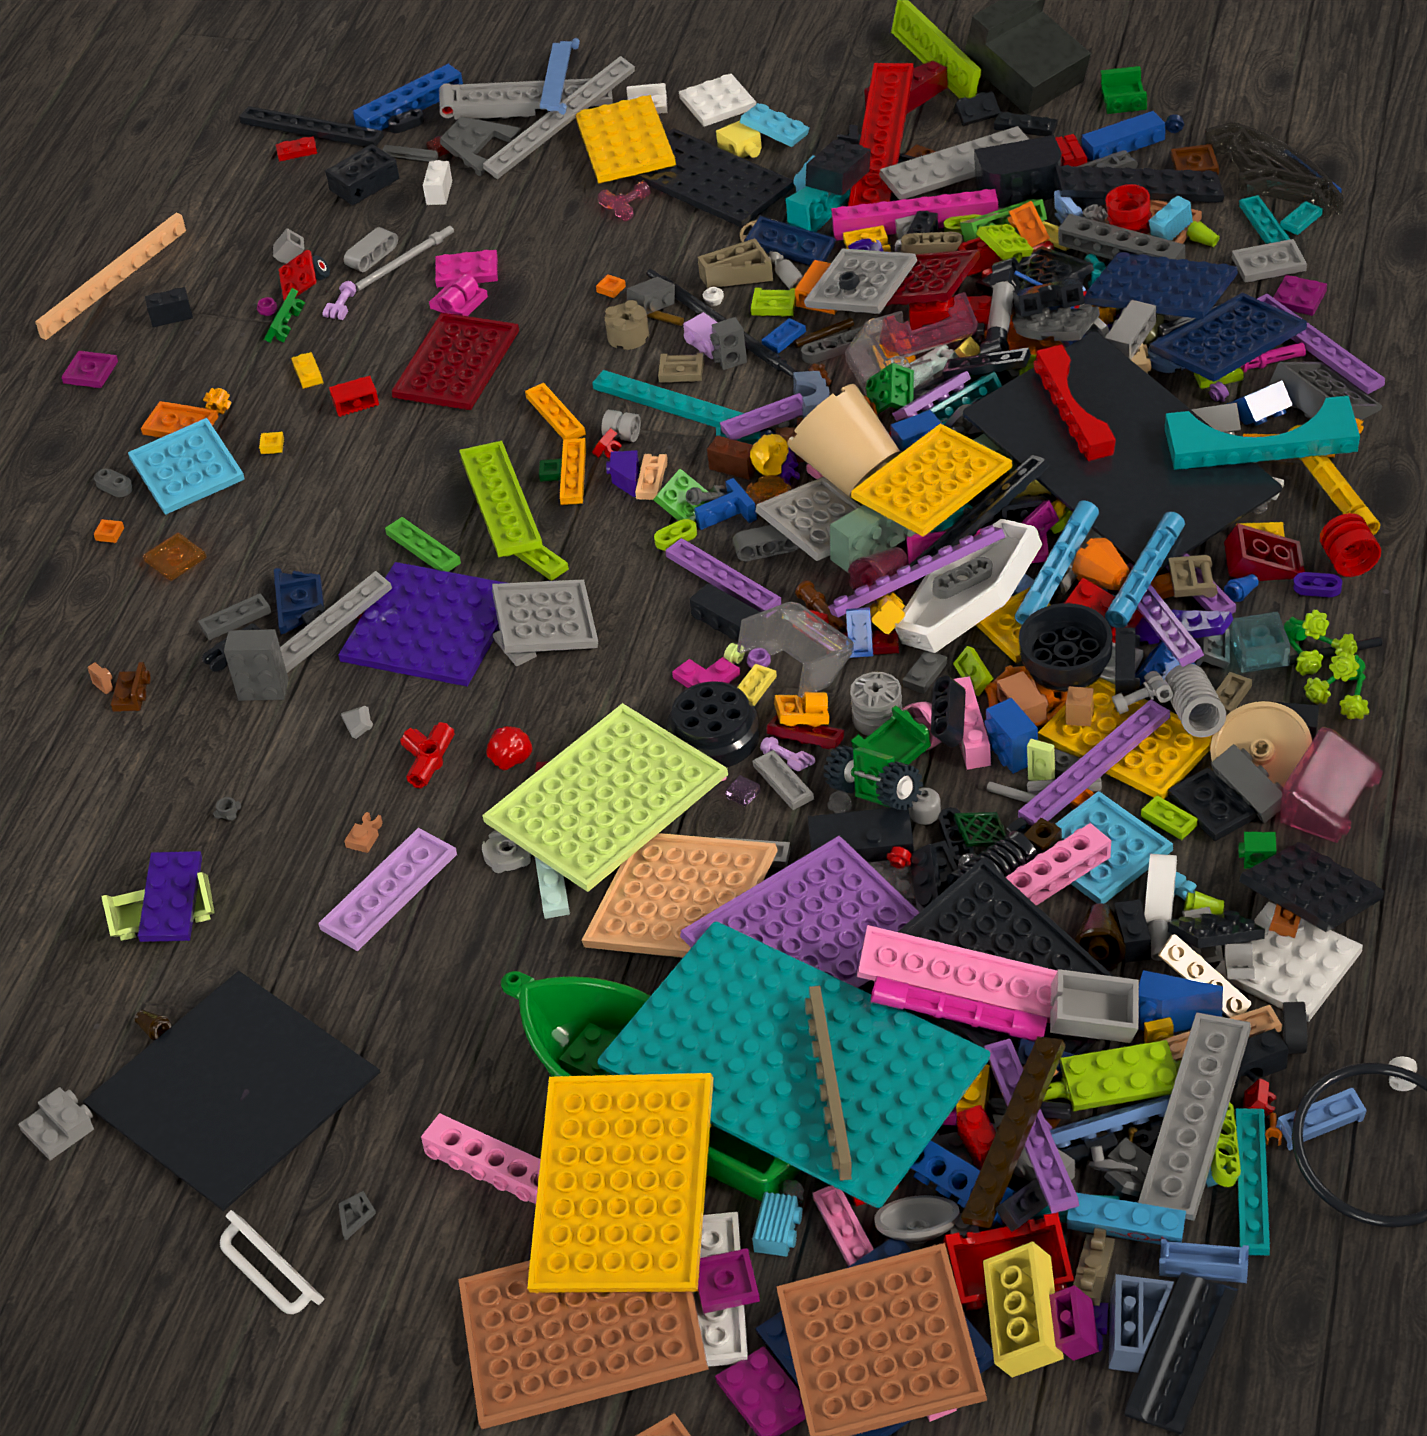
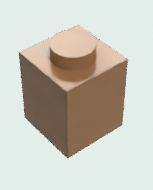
[1066,686,1094,727]

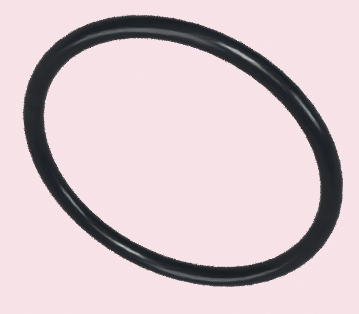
[1292,1063,1427,1227]

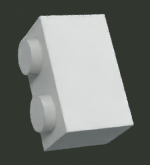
[423,160,452,205]

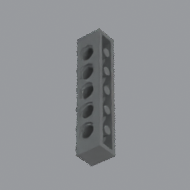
[1058,214,1185,260]

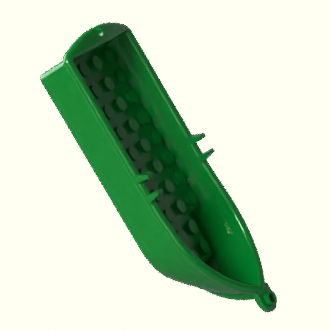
[501,971,800,1202]

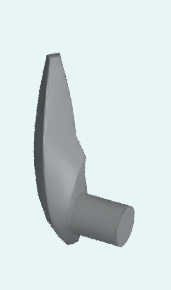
[1089,1145,1138,1172]

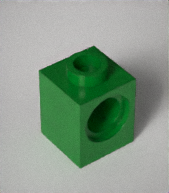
[1238,832,1276,868]

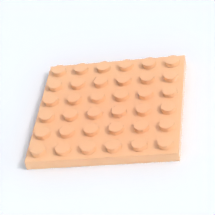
[582,833,778,958]

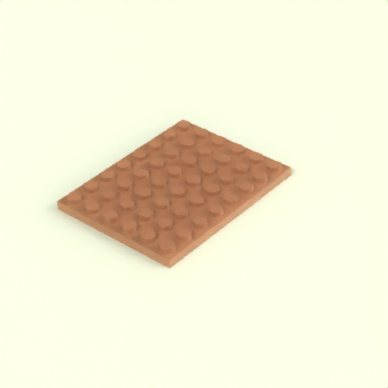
[459,1260,709,1429]

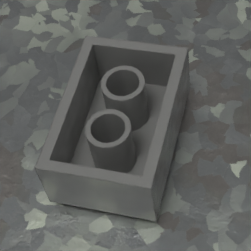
[224,629,289,701]

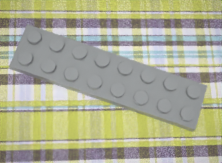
[879,126,1029,200]
[1138,1013,1251,1221]

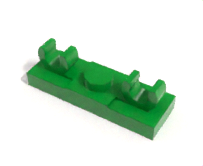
[264,288,305,343]

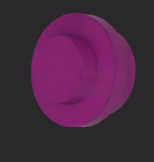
[257,297,278,316]

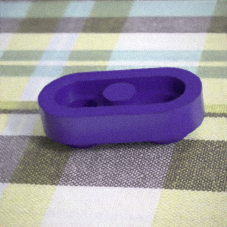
[1293,572,1342,597]

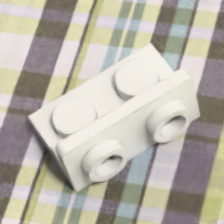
[627,83,667,113]

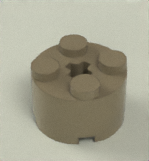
[605,300,649,350]

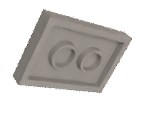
[1232,239,1307,283]

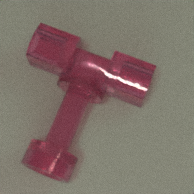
[598,181,650,221]

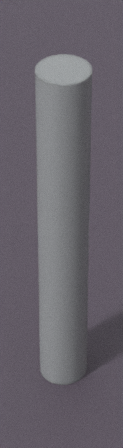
[987,782,1036,803]

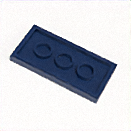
[744,216,836,266]

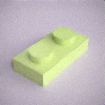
[1027,739,1055,781]

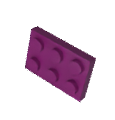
[715,1346,806,1436]

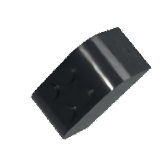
[974,135,1062,208]

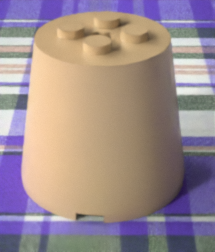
[787,384,901,498]

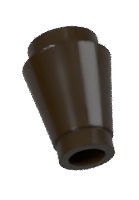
[135,1010,171,1040]

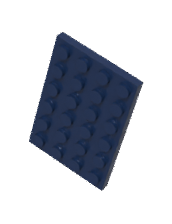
[1084,252,1238,319]
[1150,293,1307,382]

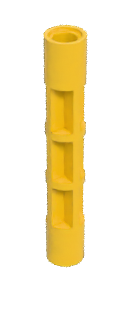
[1288,425,1380,535]

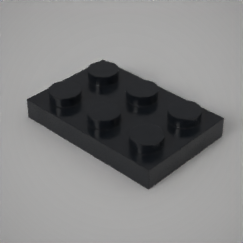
[1168,767,1256,841]
[1168,910,1265,949]

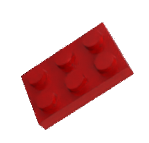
[1065,578,1143,643]

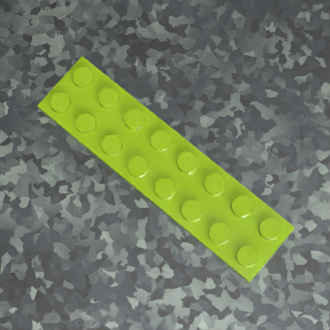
[891,0,981,99]
[459,441,543,558]

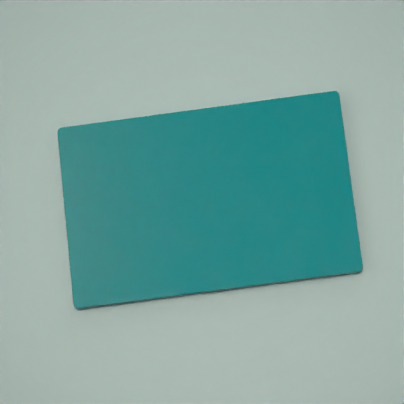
[597,922,990,1208]

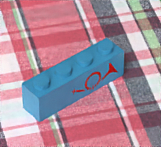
[1067,1193,1186,1245]

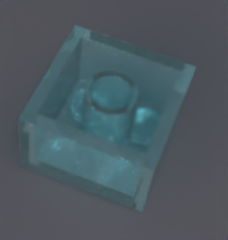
[1230,612,1290,673]

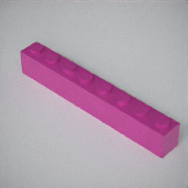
[831,189,998,241]

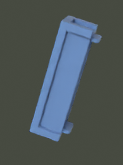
[1276,1087,1367,1150]
[1159,1239,1249,1283]

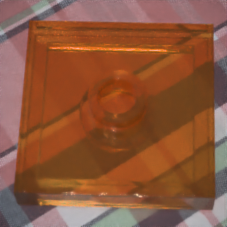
[143,532,207,581]

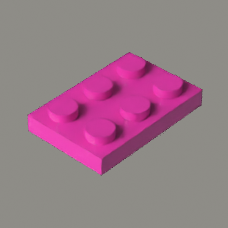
[435,250,498,288]

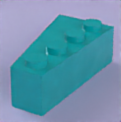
[786,187,851,232]

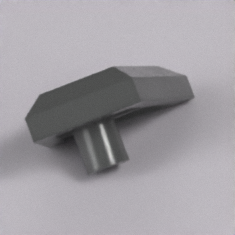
[1104,1171,1144,1199]
[338,1191,376,1240]

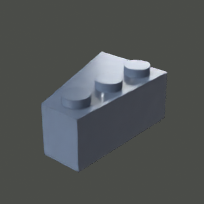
[1109,1274,1174,1373]

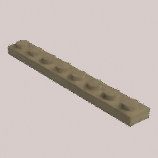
[805,986,852,1181]

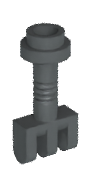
[686,485,728,505]

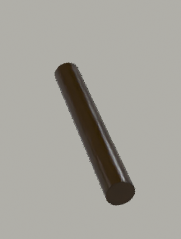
[794,318,854,348]

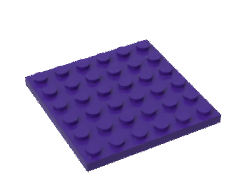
[338,562,506,687]

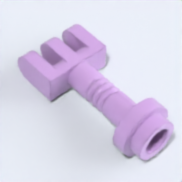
[323,281,356,320]
[760,737,815,771]

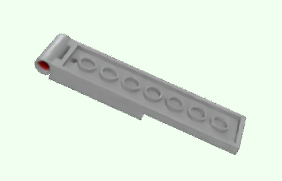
[439,78,613,119]

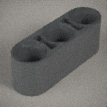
[732,525,800,561]

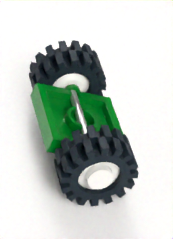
[824,746,923,810]

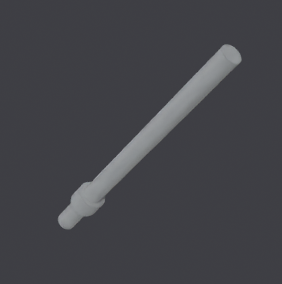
[355,226,454,291]

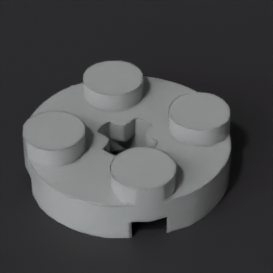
[482,830,532,873]

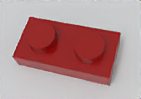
[276,136,317,161]

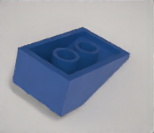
[1138,970,1224,1032]

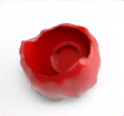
[486,726,532,770]

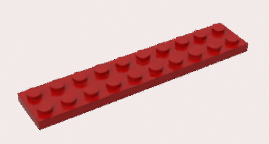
[848,63,914,206]

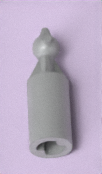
[769,251,803,289]

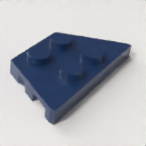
[274,568,325,634]

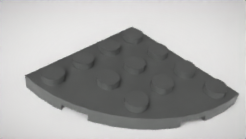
[1012,304,1100,341]

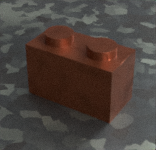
[707,436,756,480]

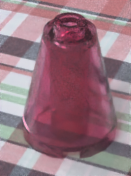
[848,547,908,602]

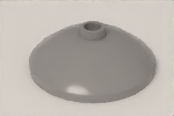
[875,1195,960,1244]

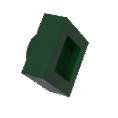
[539,459,562,482]

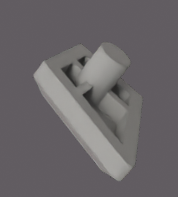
[341,706,373,739]

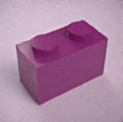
[1049,1285,1099,1361]

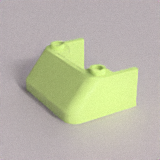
[101,872,214,941]

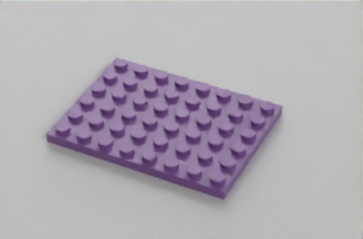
[680,836,920,990]

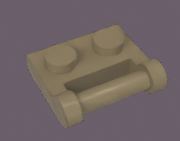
[658,352,705,383]
[1168,555,1218,598]

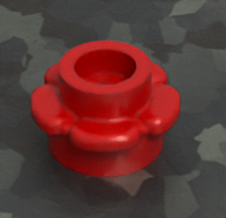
[887,847,912,869]

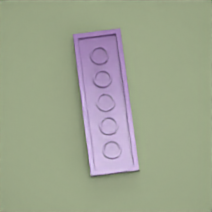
[318,828,457,951]

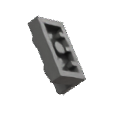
[1191,628,1230,669]

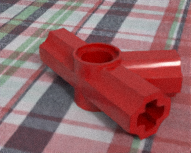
[400,722,455,789]

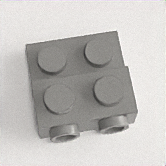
[18,1087,94,1160]

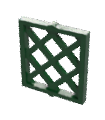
[954,812,1007,847]

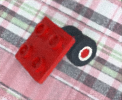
[279,250,330,301]

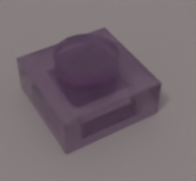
[725,775,760,807]

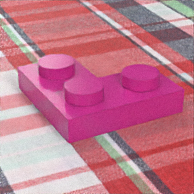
[672,657,740,688]

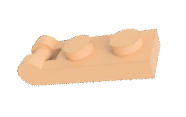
[635,454,667,500]

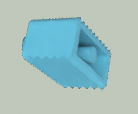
[1148,195,1193,240]
[752,1192,802,1256]

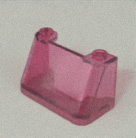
[880,292,978,357]
[1280,726,1383,843]

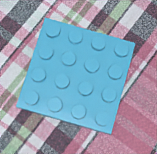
[128,418,245,515]
[1055,791,1173,904]

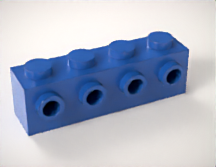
[1082,111,1165,161]

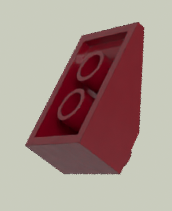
[1224,523,1305,581]

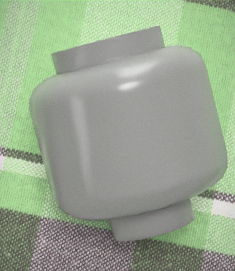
[909,787,941,825]

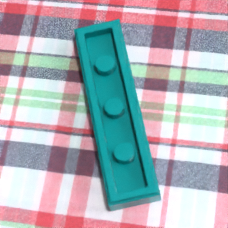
[1239,195,1290,244]

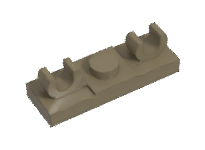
[1073,1228,1115,1306]

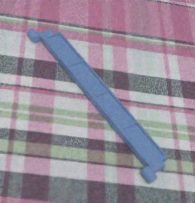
[540,38,579,115]

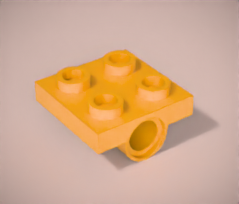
[774,692,829,727]

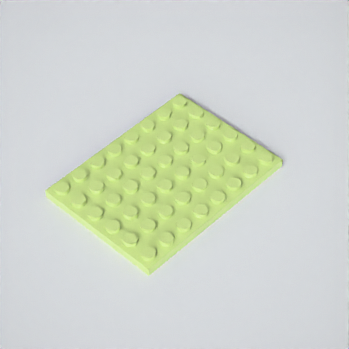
[482,703,728,892]

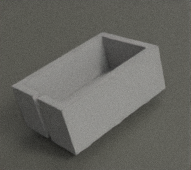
[1050,969,1139,1043]

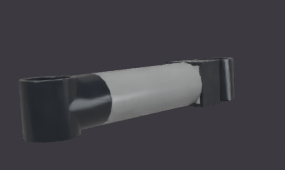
[980,257,1021,355]

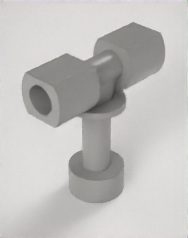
[1112,671,1173,715]

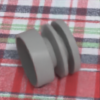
[850,672,903,736]

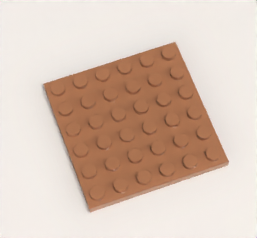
[776,1243,987,1436]

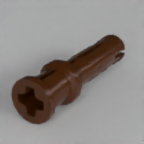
[795,580,847,633]

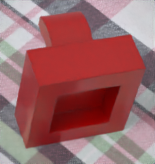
[592,428,622,458]
[1243,1079,1276,1115]

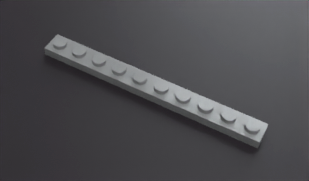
[483,56,635,179]

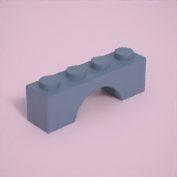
[793,371,830,419]

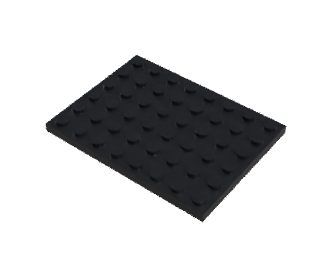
[898,857,1114,1082]

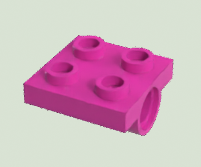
[429,274,488,316]

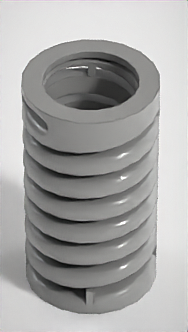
[1165,664,1226,738]

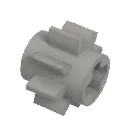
[1083,205,1108,223]

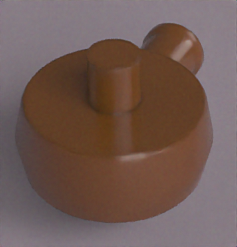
[808,363,832,386]

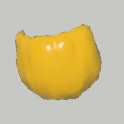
[750,434,789,476]

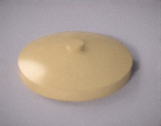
[1210,701,1313,791]

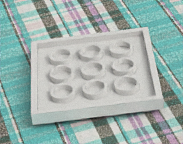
[1215,902,1363,1022]

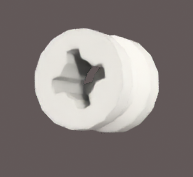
[1389,1057,1417,1091]

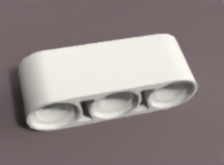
[1144,853,1177,924]

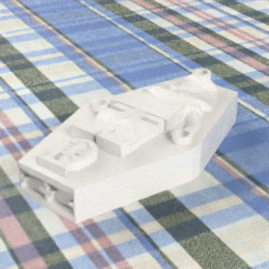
[895,519,1042,653]

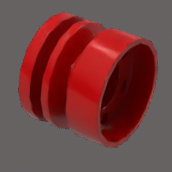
[1105,184,1152,234]
[1319,513,1381,577]

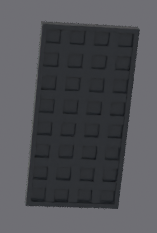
[628,128,795,228]

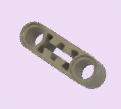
[901,232,962,254]

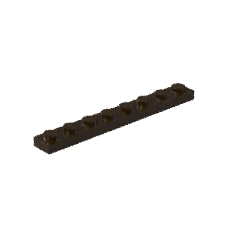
[961,1036,1066,1228]

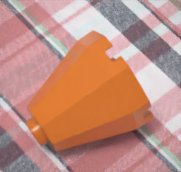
[1072,538,1130,590]

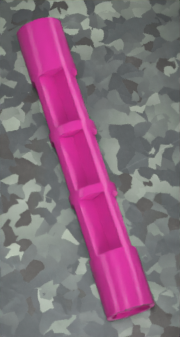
[871,976,1047,1042]

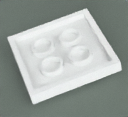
[679,74,756,127]

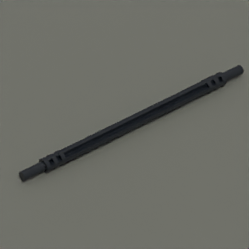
[646,269,798,378]

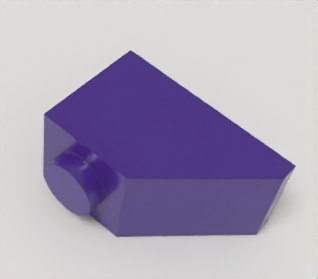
[606,450,640,497]

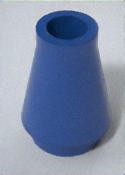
[1224,574,1259,602]

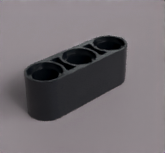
[931,675,966,747]

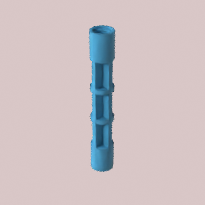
[1015,501,1099,625]
[1105,512,1185,628]

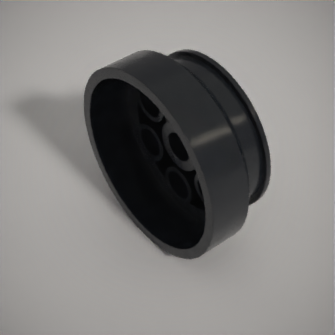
[1019,603,1112,692]
[666,681,760,768]

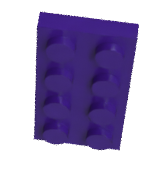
[138,851,202,942]

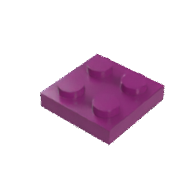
[1273,275,1327,316]
[61,351,118,388]
[698,1248,760,1314]

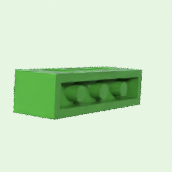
[960,199,1047,242]

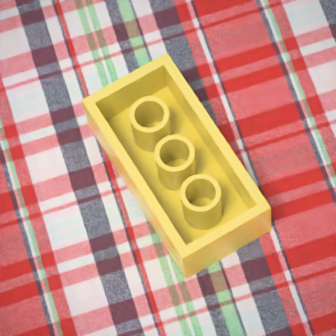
[983,1242,1063,1378]

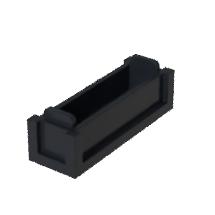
[1115,628,1140,697]

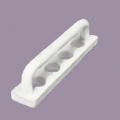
[220,1210,324,1314]

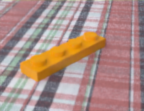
[525,383,586,440]
[560,438,586,505]

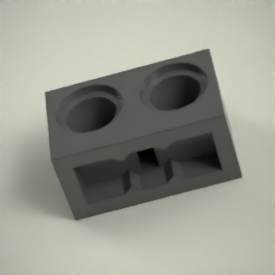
[710,317,747,370]

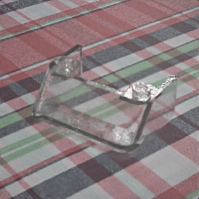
[845,311,933,396]
[737,602,854,698]

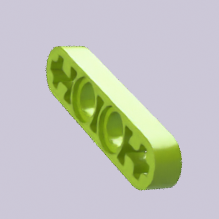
[1211,1102,1241,1187]

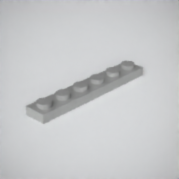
[280,571,392,673]

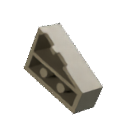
[698,238,773,288]

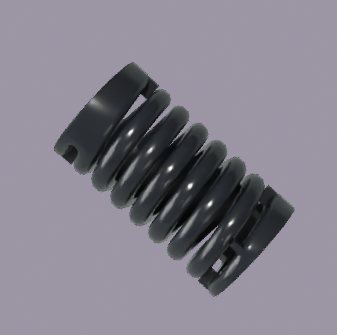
[946,831,1038,887]

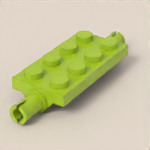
[1043,1040,1182,1111]

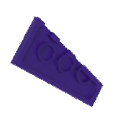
[1135,610,1234,644]

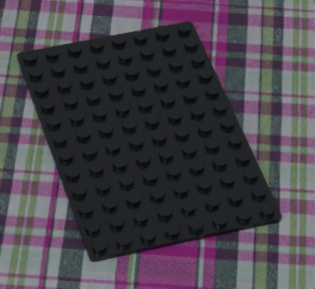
[963,331,1282,573]

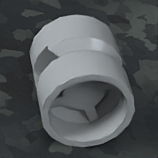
[601,409,641,442]

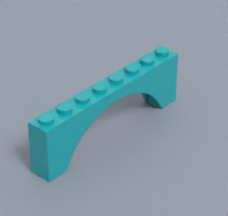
[1165,396,1360,470]

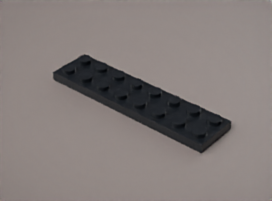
[1054,165,1224,202]

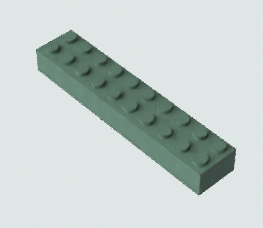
[830,434,1017,573]

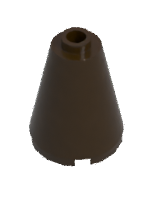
[1074,903,1126,972]

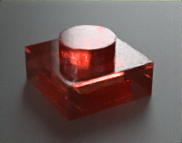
[426,135,449,156]

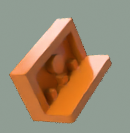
[1007,201,1050,247]

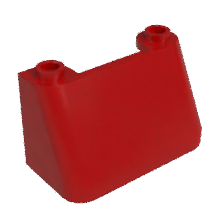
[942,1212,1074,1311]

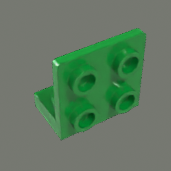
[866,363,914,415]

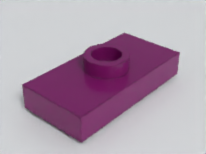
[1021,500,1060,538]

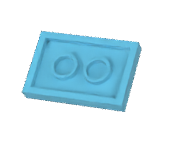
[739,104,809,147]

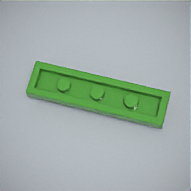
[385,517,461,572]

